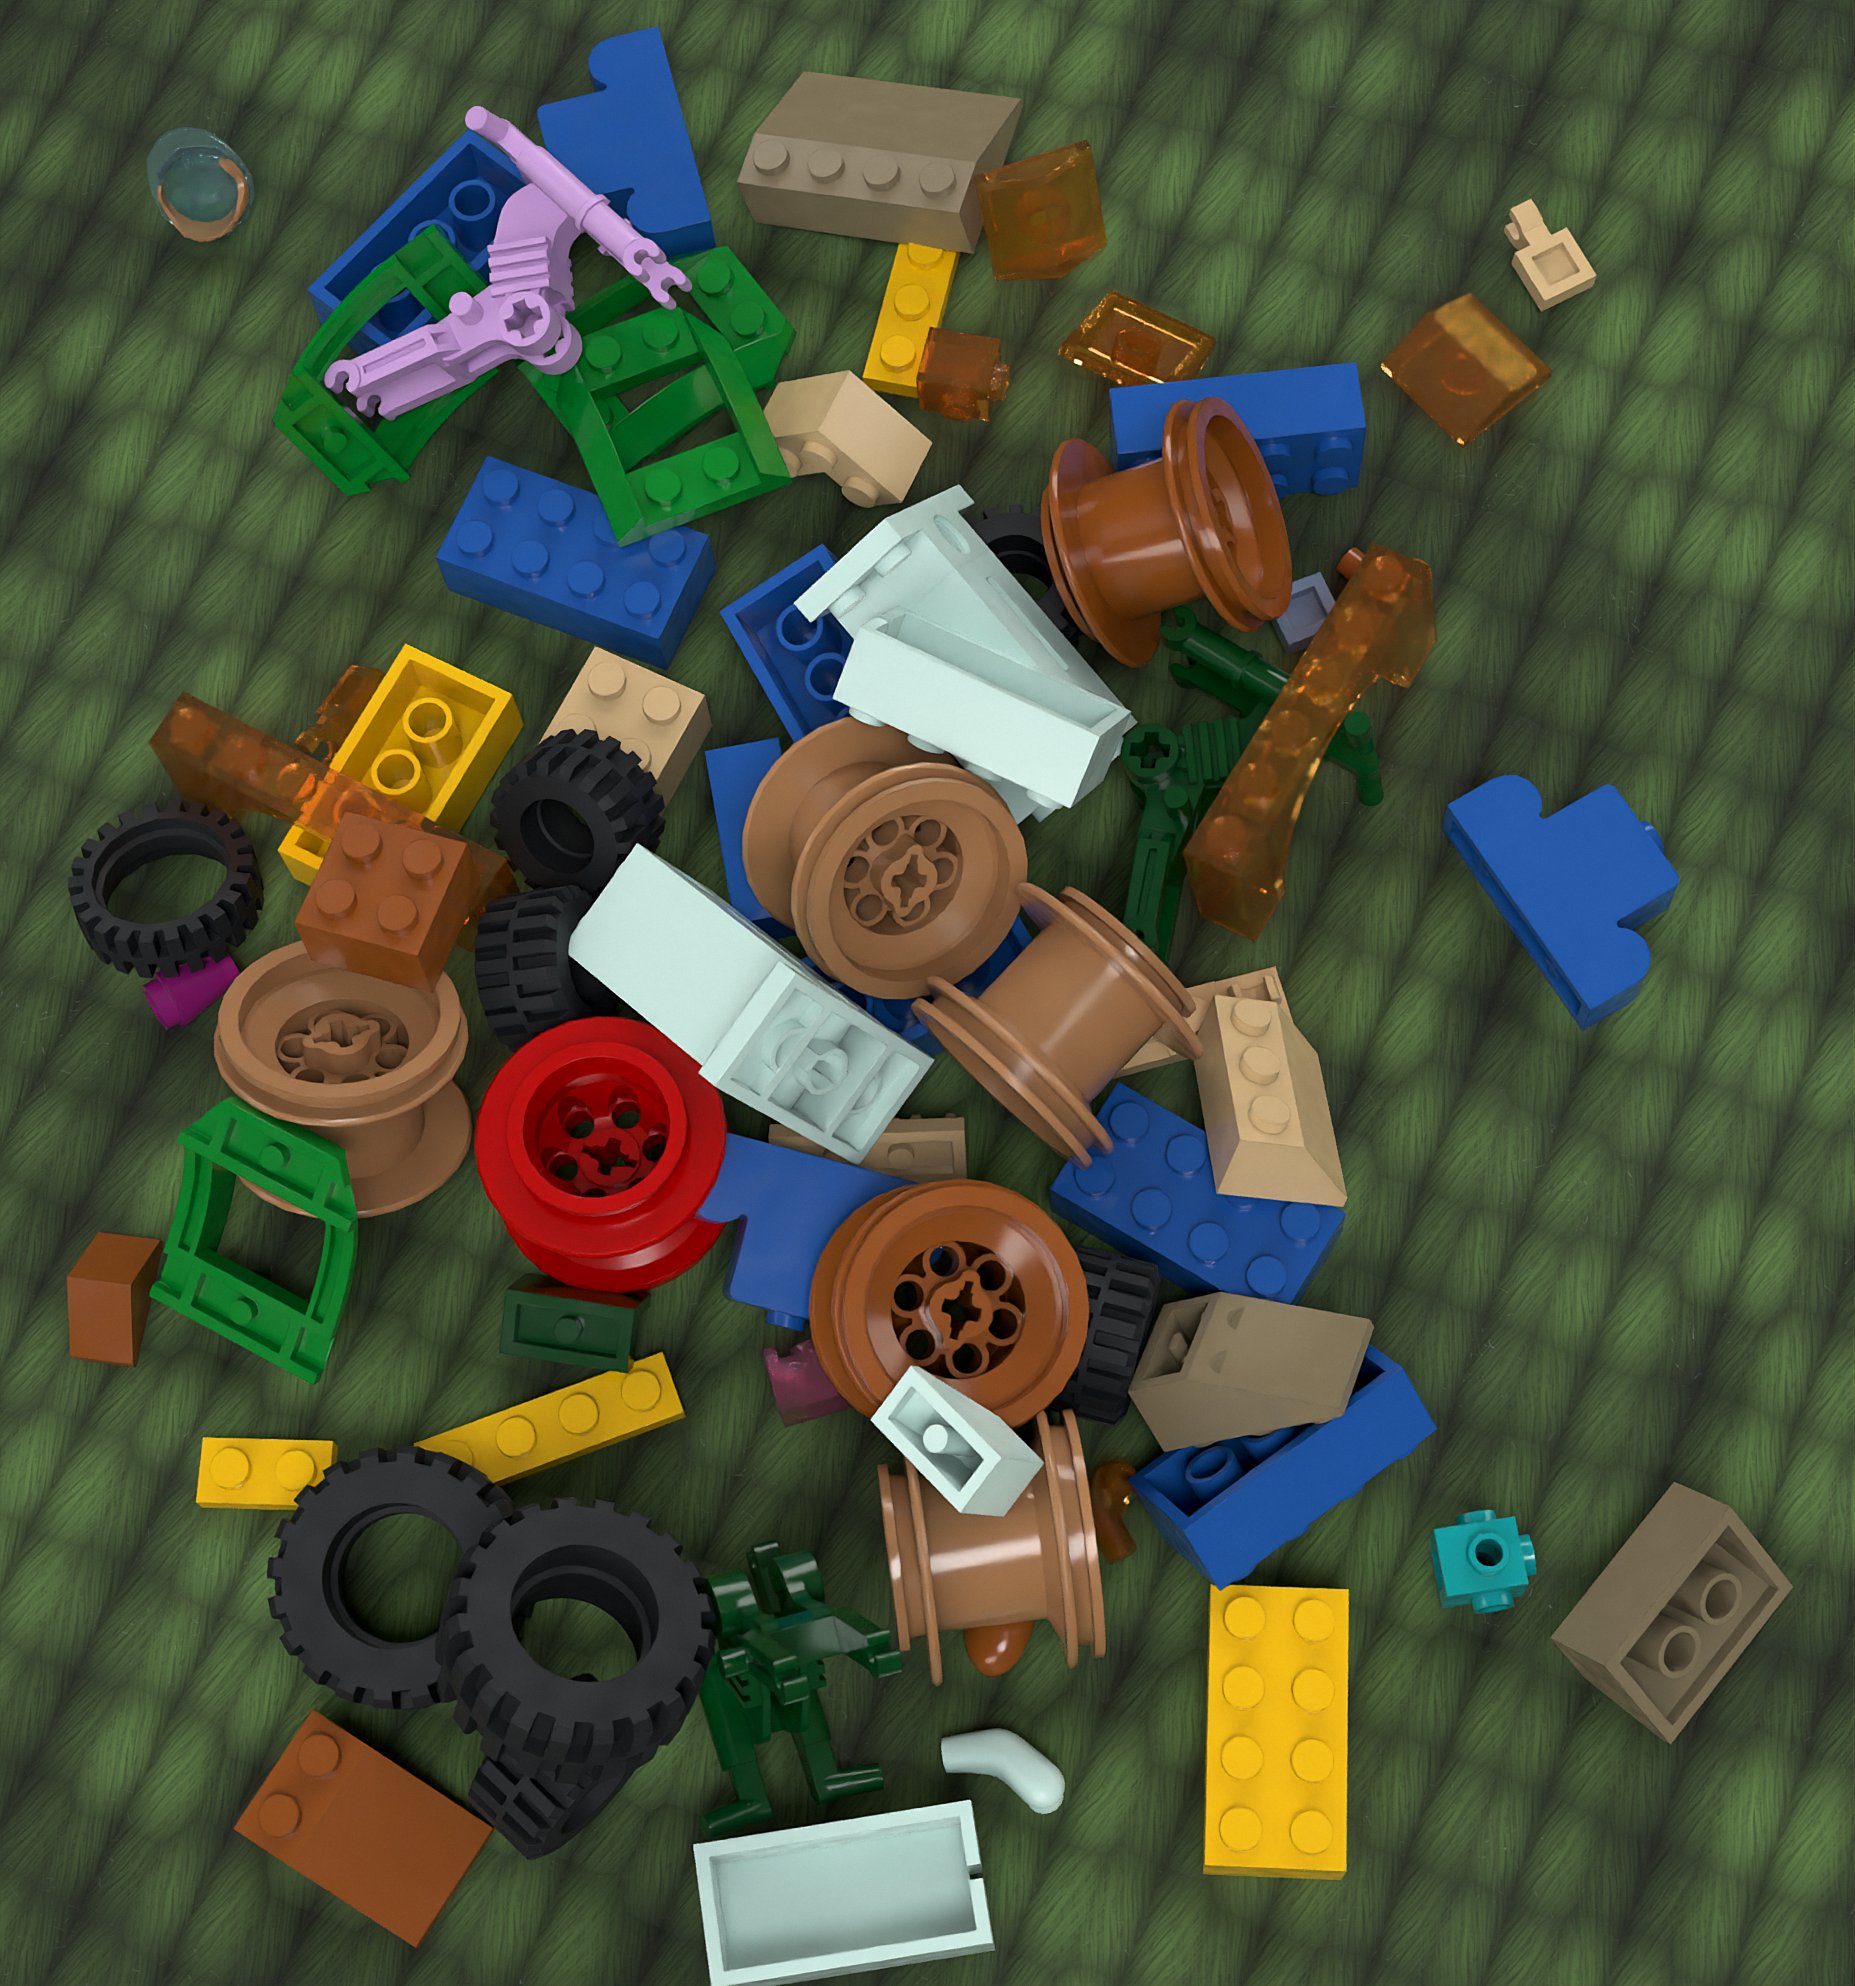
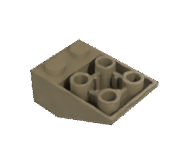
[1127,1292,1374,1452]

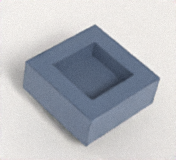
[1270,572,1345,656]

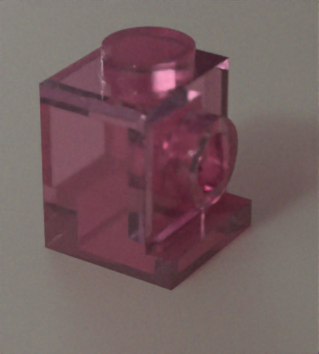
[762,1340,854,1428]

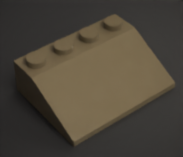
[737,71,1023,254]

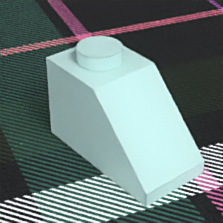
[871,1366,1044,1517]

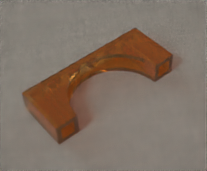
[1183,542,1438,942]
[148,691,520,954]

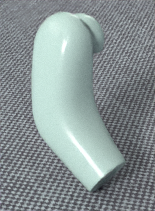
[941,1728,1065,1814]

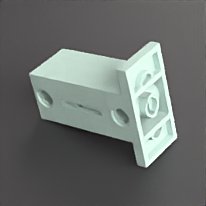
[794,484,1138,825]
[568,843,935,1166]

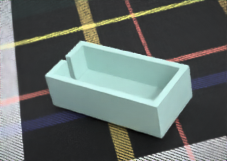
[832,605,1132,809]
[693,1800,995,1986]

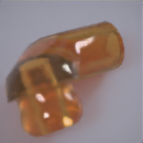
[1089,1460,1138,1565]

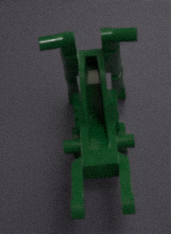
[1121,605,1384,970]
[698,1539,902,1841]

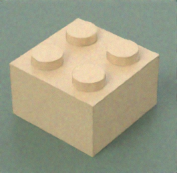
[539,646,712,816]

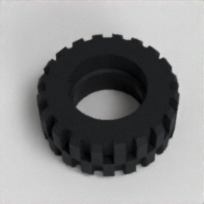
[266,1445,535,1710]
[435,1497,716,1784]

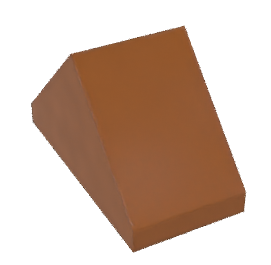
[67,1232,164,1368]

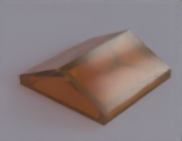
[973,139,1108,281]
[1058,290,1217,387]
[1381,293,1553,448]

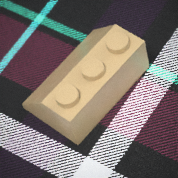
[1194,995,1347,1207]

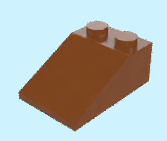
[233,1710,495,1949]

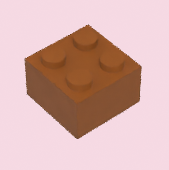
[294,811,481,993]

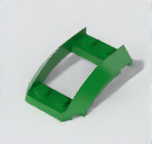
[272,224,500,496]
[514,245,797,473]
[556,305,792,548]
[149,1096,358,1385]

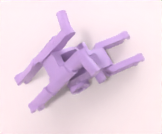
[324,106,692,421]

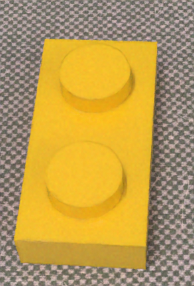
[196,1437,338,1510]

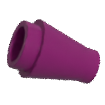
[142,952,240,1030]

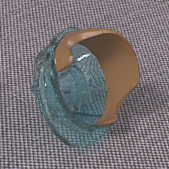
[147,126,255,242]

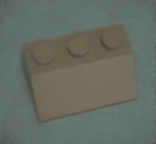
[1550,1482,1793,1744]

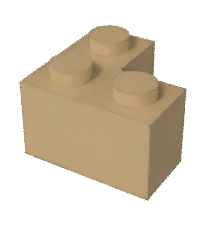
[763,370,932,508]

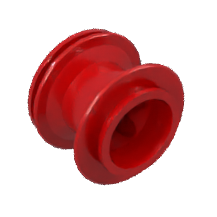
[474,1016,733,1293]

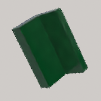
[499,1274,651,1373]

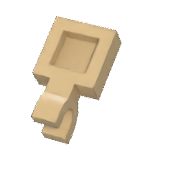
[1504,199,1597,312]

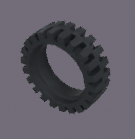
[68,800,264,979]

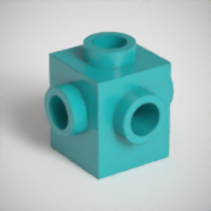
[1428,1510,1536,1614]

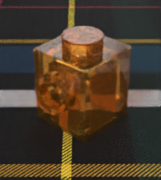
[916,327,1010,421]

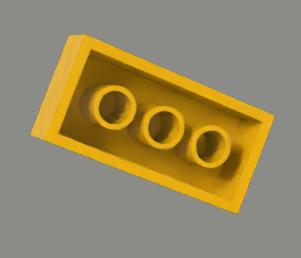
[278,644,524,886]
[1203,1584,1349,1880]

